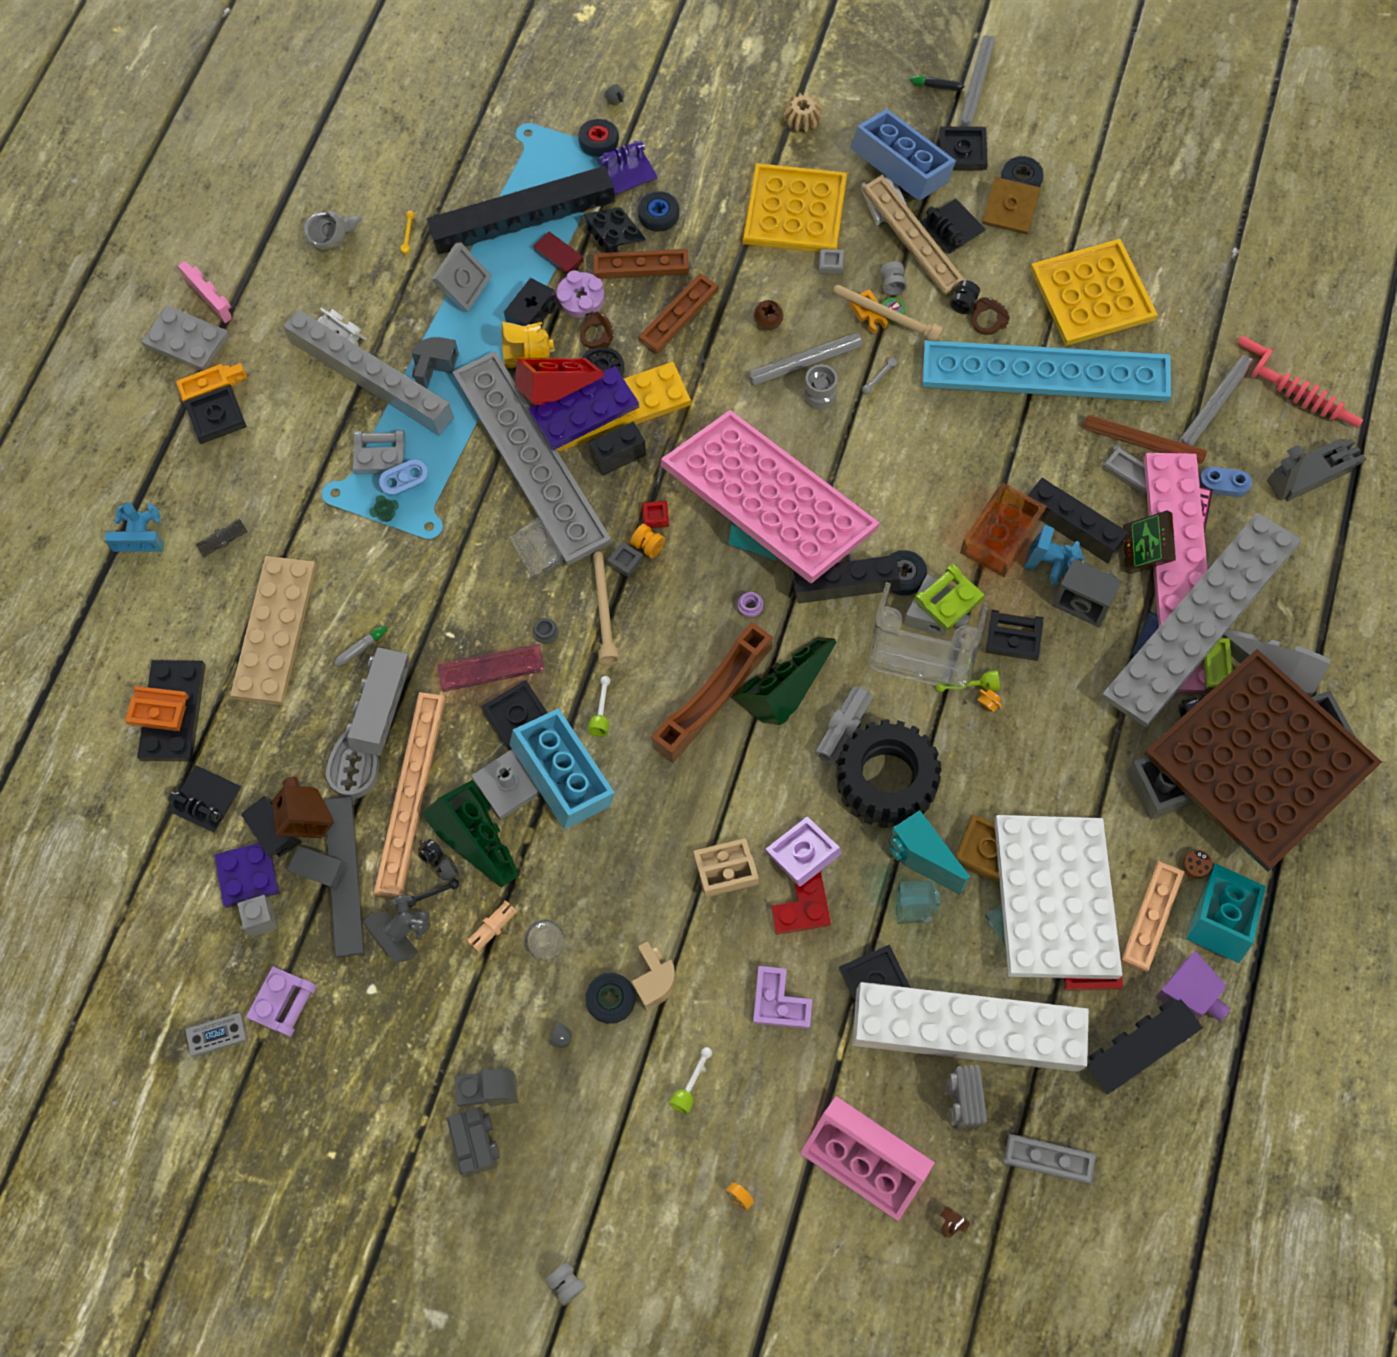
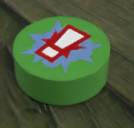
[882,297,906,323]

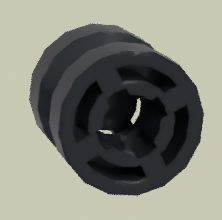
[950,280,981,314]

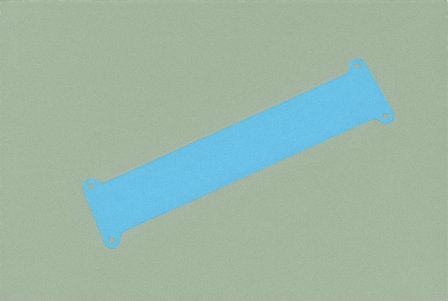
[322,123,615,539]

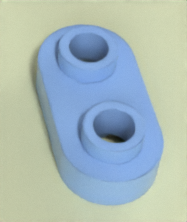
[379,459,427,496]

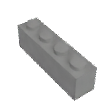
[345,647,410,756]

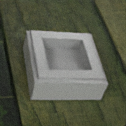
[819,249,844,274]

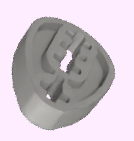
[326,731,380,799]

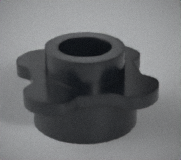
[418,839,443,867]

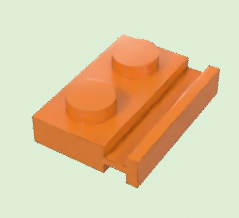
[125,686,189,731]

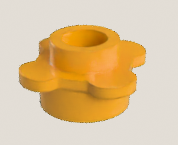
[977,689,1002,713]

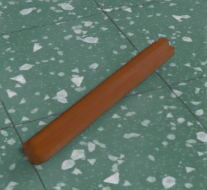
[1084,415,1207,464]

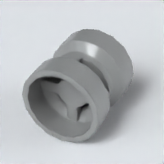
[880,261,907,295]
[545,1262,587,1306]

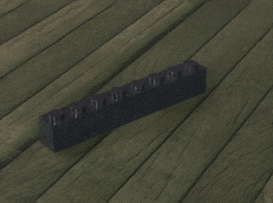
[426,166,615,254]

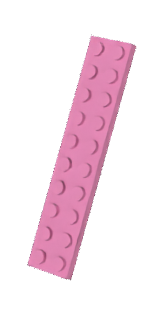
[1144,453,1211,694]

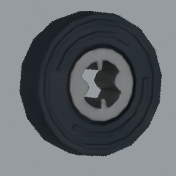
[889,550,927,596]

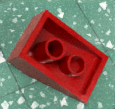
[515,358,604,405]

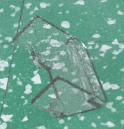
[868,582,989,690]

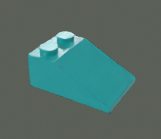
[889,810,970,895]
[1186,863,1266,963]

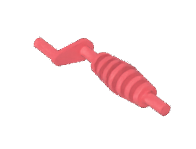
[1237,335,1363,428]

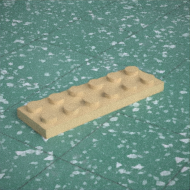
[230,556,317,705]

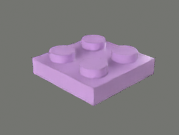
[765,817,842,887]

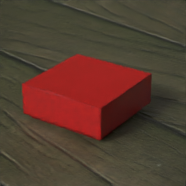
[642,501,669,528]

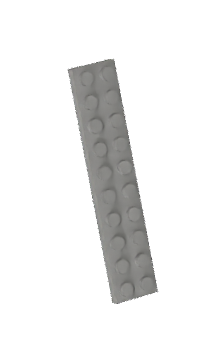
[452,351,612,566]
[1102,513,1302,728]

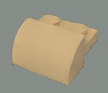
[693,838,759,898]

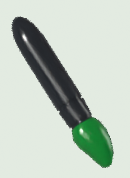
[909,75,965,91]

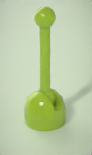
[936,670,1000,692]

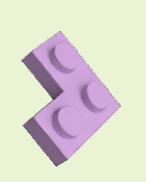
[753,966,812,1029]

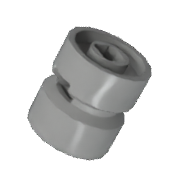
[804,364,838,410]

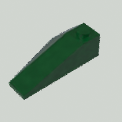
[733,637,837,725]
[422,780,520,888]

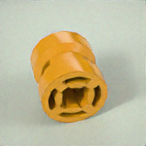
[630,524,665,559]

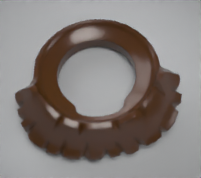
[972,297,1010,335]
[580,311,614,349]

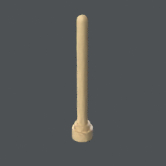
[833,285,943,341]
[593,551,620,665]

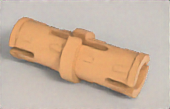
[466,901,518,953]

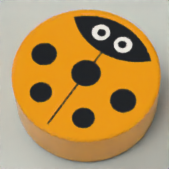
[725,1182,754,1211]

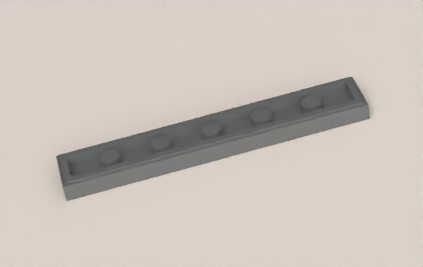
[325,796,365,958]

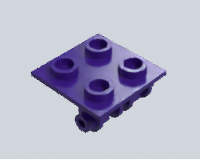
[597,140,658,195]

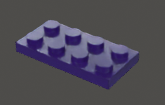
[529,366,639,451]

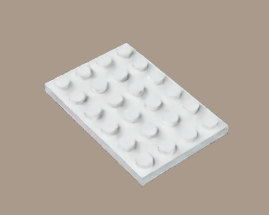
[994,815,1122,979]

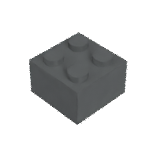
[1052,559,1122,628]

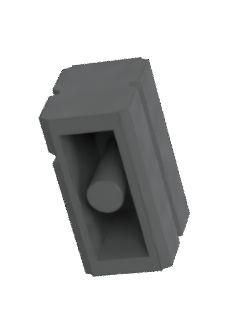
[447,1107,500,1177]

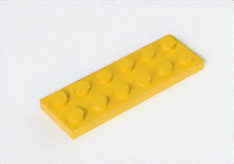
[556,362,691,452]

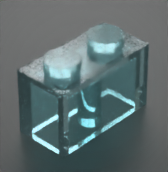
[895,880,940,924]

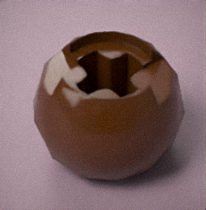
[753,300,784,331]

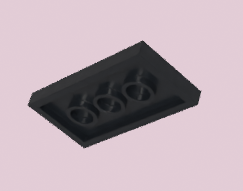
[137,660,206,762]

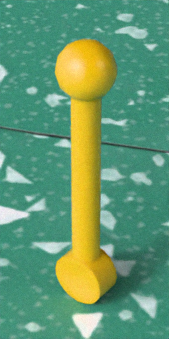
[400,211,415,255]

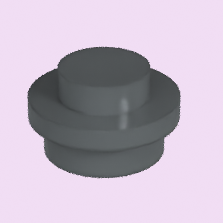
[533,618,559,644]

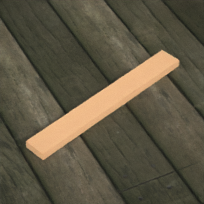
[374,692,446,898]

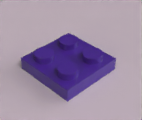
[215,843,280,908]

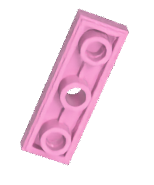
[178,261,231,323]

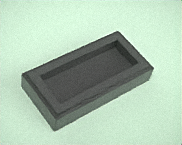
[287,846,346,889]

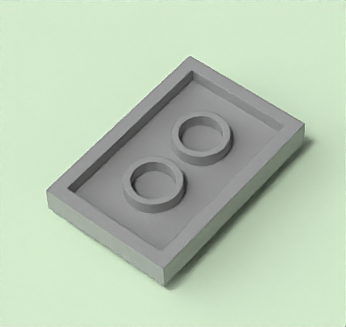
[141,305,230,371]

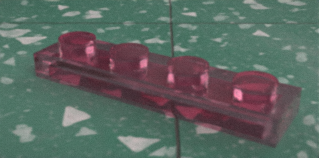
[437,644,545,692]

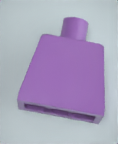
[1156,951,1231,1022]

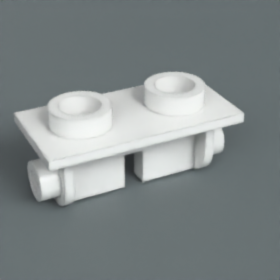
[317,308,367,346]

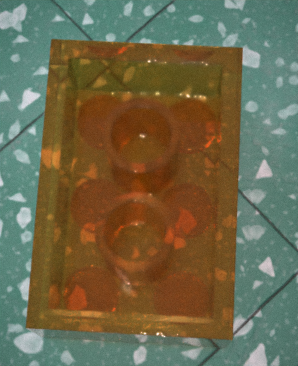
[960,482,1047,578]

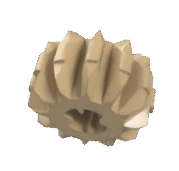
[784,93,822,133]

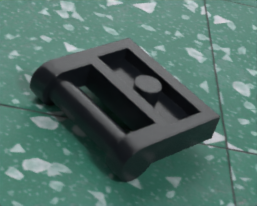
[985,609,1044,661]

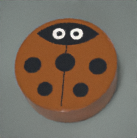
[1183,850,1213,879]

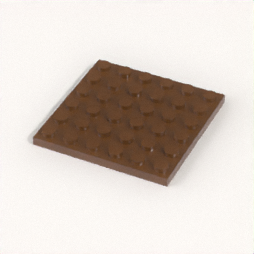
[1144,649,1382,872]

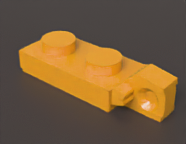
[176,363,247,404]

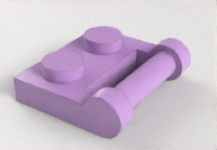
[246,966,317,1038]

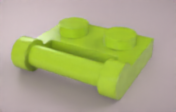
[914,564,985,632]

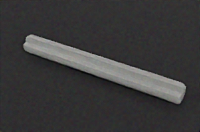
[959,35,995,126]
[749,333,863,385]
[1180,355,1253,446]

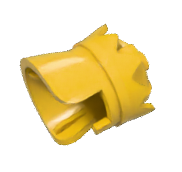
[501,321,554,368]

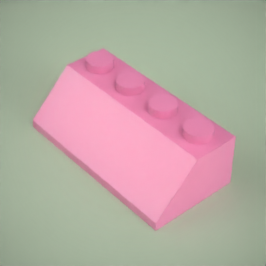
[800,1096,935,1221]

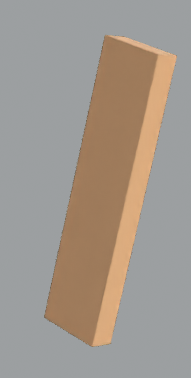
[1121,861,1185,973]

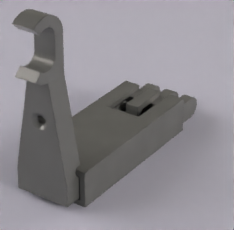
[1267,439,1366,501]

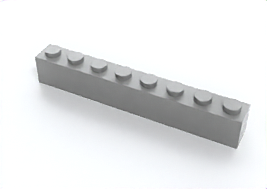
[283,310,454,435]

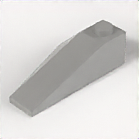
[1222,629,1331,697]

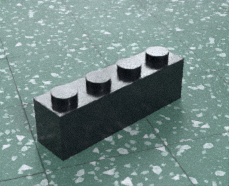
[1023,478,1128,564]
[793,555,901,604]
[1087,998,1203,1095]

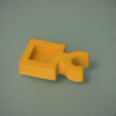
[848,289,888,334]

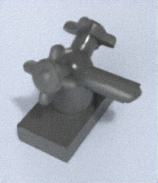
[364,895,431,964]

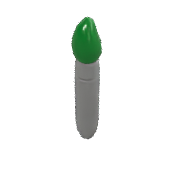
[334,626,387,666]

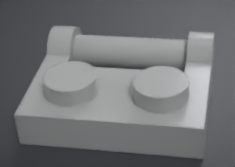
[353,430,406,474]

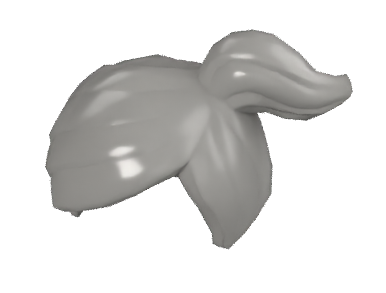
[304,210,362,251]

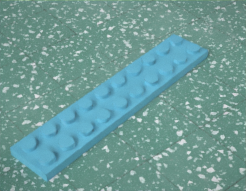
[922,340,1171,402]

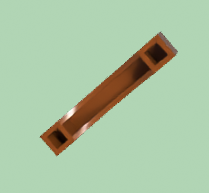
[651,622,773,763]

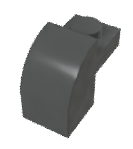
[411,337,459,389]
[454,1069,519,1107]

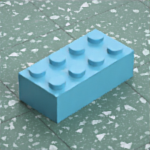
[509,708,615,830]

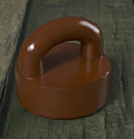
[940,1207,970,1238]

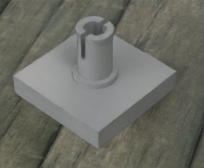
[431,243,492,312]
[471,749,541,820]

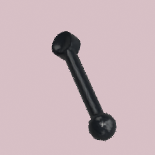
[407,879,460,907]

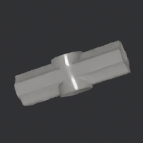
[816,687,873,765]

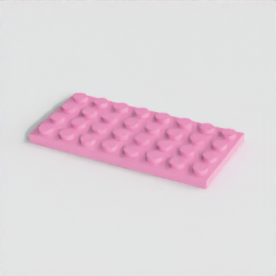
[660,410,880,583]

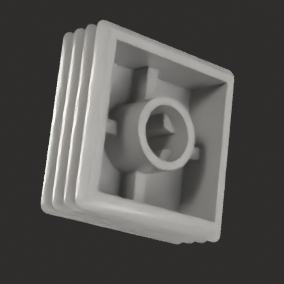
[946,1065,987,1132]

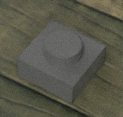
[607,542,643,578]

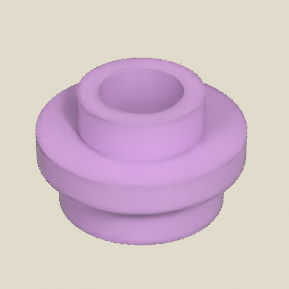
[738,592,764,617]

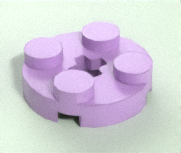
[557,271,605,318]

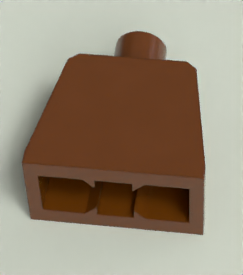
[272,777,334,839]

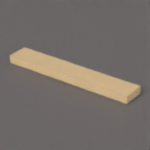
[863,175,965,296]

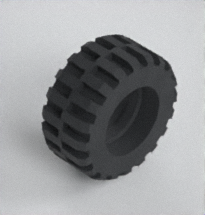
[836,719,942,828]

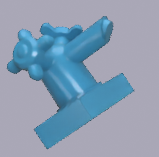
[105,502,164,552]
[1023,525,1084,586]

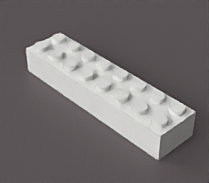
[852,982,1089,1072]

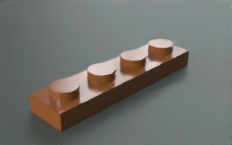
[593,249,689,278]
[638,273,719,354]

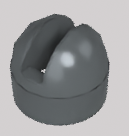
[604,84,625,105]
[436,856,459,880]
[549,1023,572,1048]

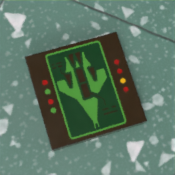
[1123,510,1176,574]

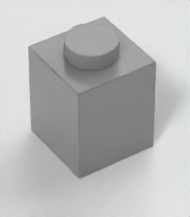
[237,895,278,937]

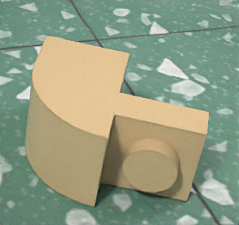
[632,941,676,1011]

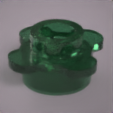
[369,495,399,522]

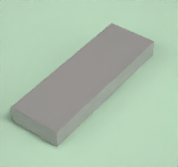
[1003,1134,1096,1185]

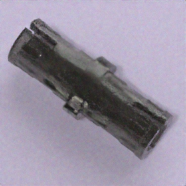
[195,518,248,558]

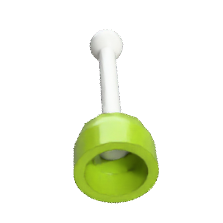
[587,676,611,737]
[668,1047,712,1115]

